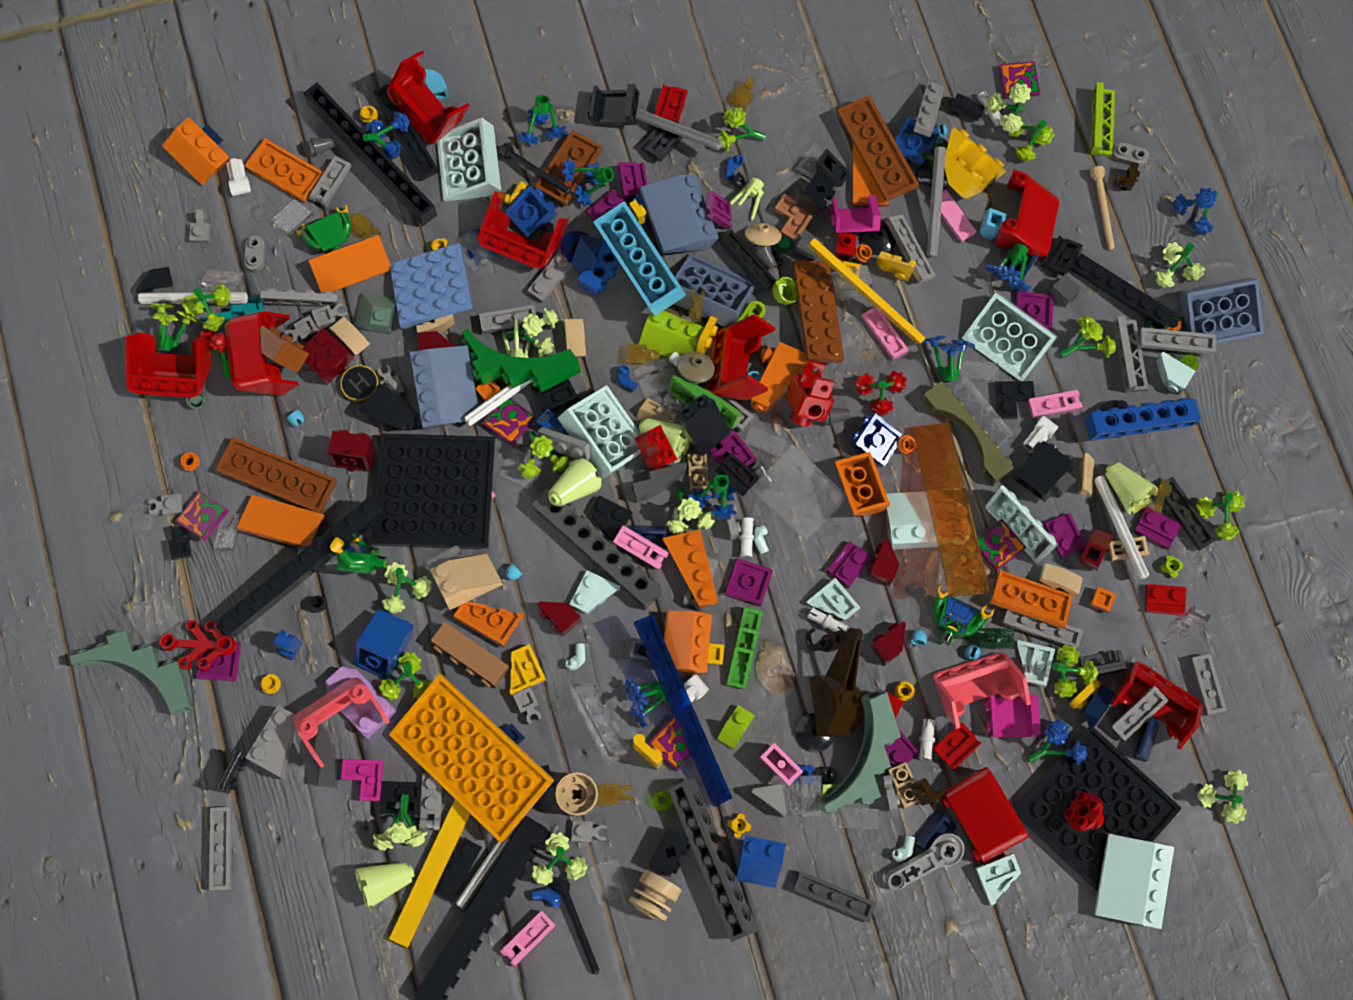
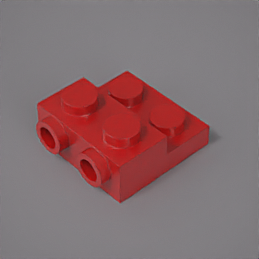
[634,425,678,471]

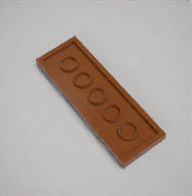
[837,95,919,202]
[792,260,844,363]
[215,436,337,514]

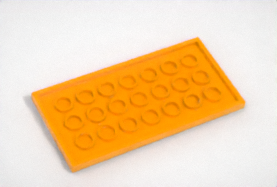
[389,674,554,842]

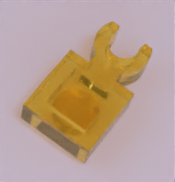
[351,212,381,238]
[1153,478,1172,512]
[598,784,633,807]

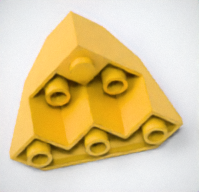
[944,127,1006,199]

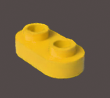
[1069,678,1102,710]

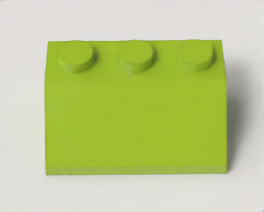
[638,311,705,359]

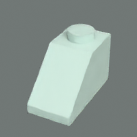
[1156,352,1195,395]

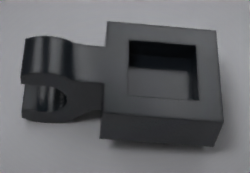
[168,525,192,561]

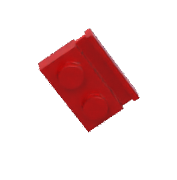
[654,84,688,124]
[1145,584,1186,616]
[932,722,982,771]

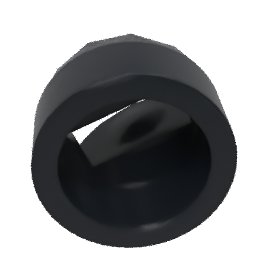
[730,172,746,188]
[309,595,326,613]
[820,767,836,783]

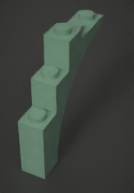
[70,629,194,716]
[816,690,901,814]

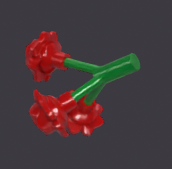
[198,329,231,379]
[855,370,907,416]

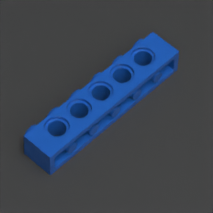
[578,193,650,297]
[1084,398,1201,441]

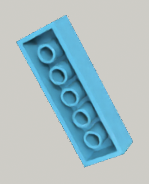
[594,201,686,316]

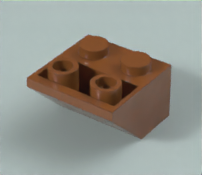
[260,325,309,373]

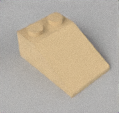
[430,554,503,610]

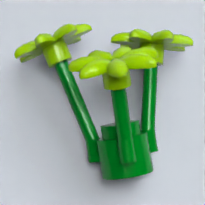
[148,303,200,352]

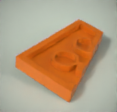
[453,601,524,647]

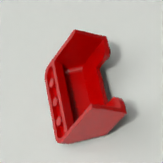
[126,332,211,398]

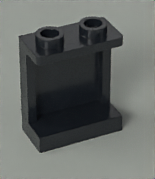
[588,84,640,126]
[675,394,731,456]
[1015,440,1074,502]

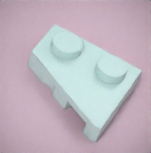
[569,570,620,614]
[807,578,861,621]
[1017,640,1055,688]
[975,853,1021,906]

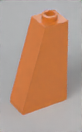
[750,342,806,413]

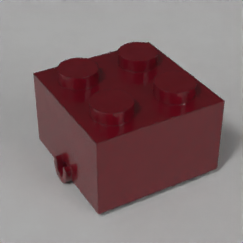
[303,328,354,385]
[327,430,375,472]

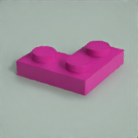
[341,759,384,802]

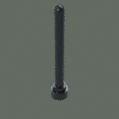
[499,143,571,194]
[553,878,600,975]

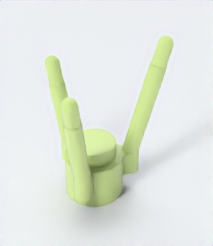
[730,177,764,221]
[502,319,532,358]

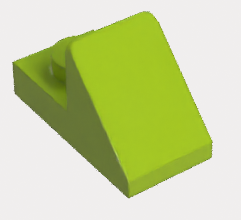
[717,705,755,750]

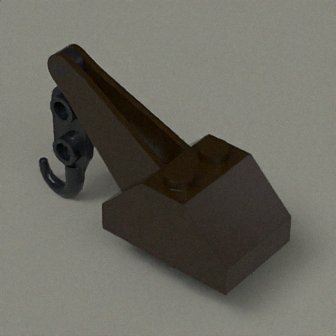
[805,628,864,737]

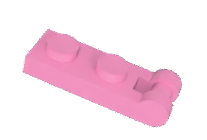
[1027,390,1083,419]
[613,525,669,569]
[500,911,556,967]

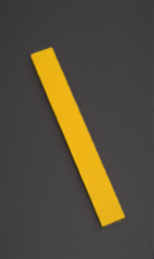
[807,239,925,345]
[389,799,471,948]

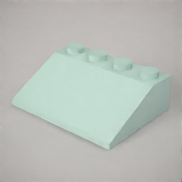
[437,118,501,202]
[962,293,1058,381]
[558,385,641,480]
[985,485,1058,564]
[885,489,969,550]
[1094,834,1174,929]

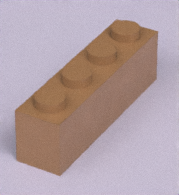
[431,622,510,688]

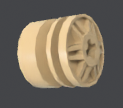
[555,772,598,816]
[628,869,682,922]

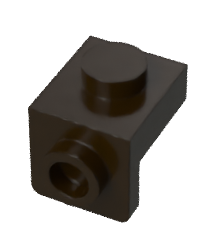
[1113,162,1140,191]
[909,778,945,806]

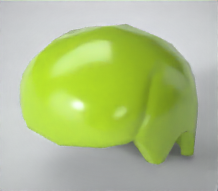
[772,277,797,305]

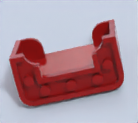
[940,767,1029,864]

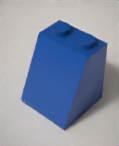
[354,609,414,680]
[736,836,786,888]

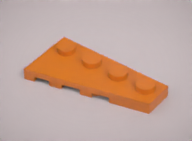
[662,529,718,608]

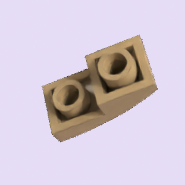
[416,314,455,333]
[329,317,370,356]
[564,319,586,357]
[688,453,709,493]
[1039,563,1083,596]
[888,762,919,809]

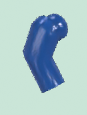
[532,888,561,908]

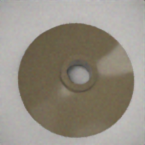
[677,351,715,383]

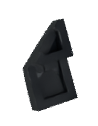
[136,267,173,294]

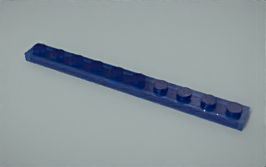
[633,614,733,807]

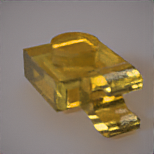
[730,77,755,112]
[689,289,705,324]
[627,344,660,365]

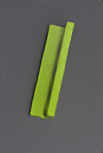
[1090,82,1115,157]

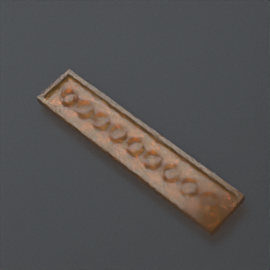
[912,423,989,597]

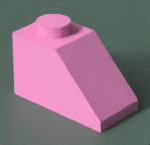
[759,743,803,786]

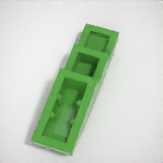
[667,375,742,430]
[727,606,764,689]

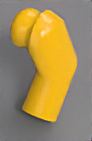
[504,181,526,206]

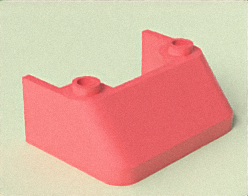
[933,653,1031,729]
[293,677,390,768]

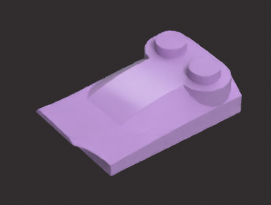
[325,666,397,739]

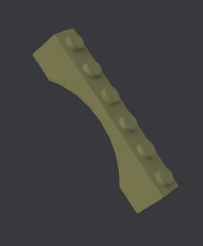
[921,381,1014,486]

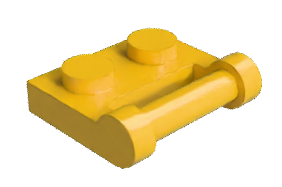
[633,734,663,770]

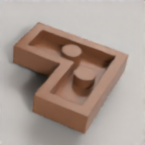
[774,194,814,242]

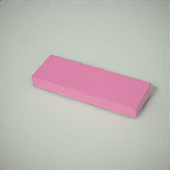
[930,189,977,243]
[861,307,908,361]

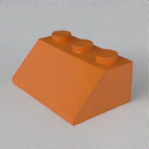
[162,117,229,186]
[834,452,890,516]
[661,610,712,675]

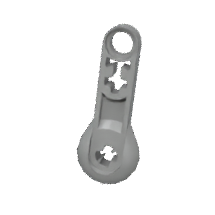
[885,833,965,890]

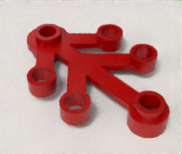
[160,620,237,671]

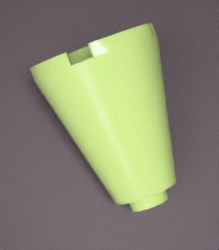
[639,418,692,463]
[548,458,601,506]
[1105,462,1158,515]
[355,862,414,909]

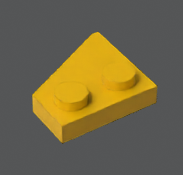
[876,251,916,282]
[696,316,718,354]
[510,644,546,696]

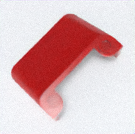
[994,170,1059,257]

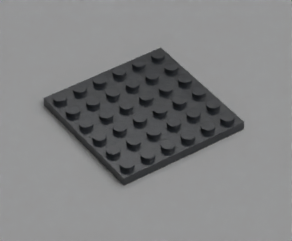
[372,433,496,549]
[1014,727,1182,892]

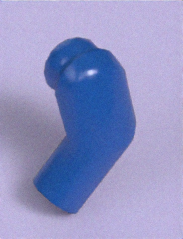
[725,155,744,180]
[617,365,638,392]

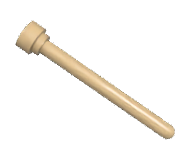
[1090,166,1115,250]

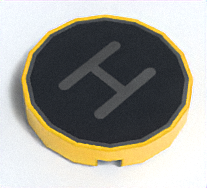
[340,365,379,402]

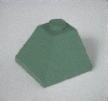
[354,293,397,335]

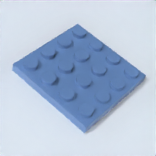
[390,243,473,329]

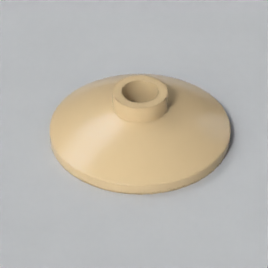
[745,223,782,246]

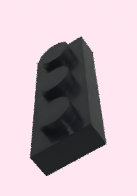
[434,837,482,902]

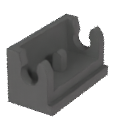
[1079,650,1126,676]

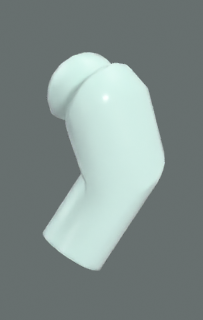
[754,525,769,554]
[565,644,585,671]
[892,836,915,862]

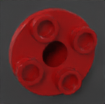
[1064,792,1104,831]

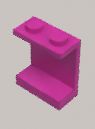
[828,195,881,233]
[984,695,1041,738]

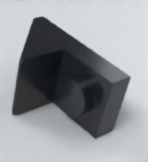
[816,149,850,187]

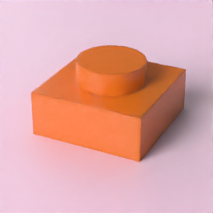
[475,381,501,401]
[1090,587,1116,613]

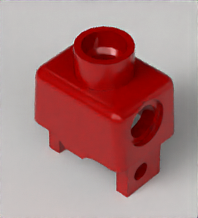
[787,359,834,427]

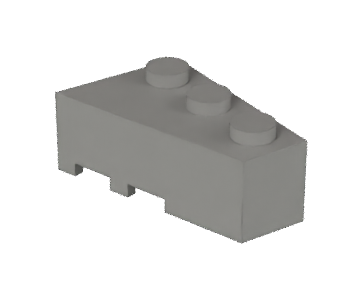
[245,705,296,780]

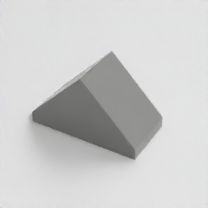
[751,784,787,818]

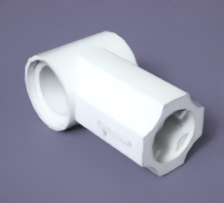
[226,158,251,197]
[1022,416,1059,453]
[668,674,709,713]

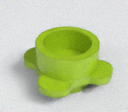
[1160,556,1183,578]

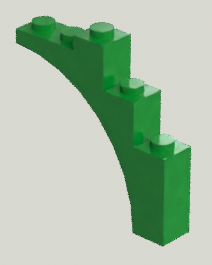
[461,329,581,392]

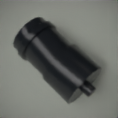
[950,93,985,121]
[916,168,948,189]

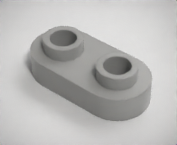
[1112,143,1149,167]
[244,235,266,273]

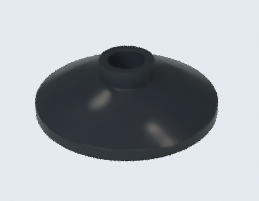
[860,221,896,255]
[795,713,834,753]

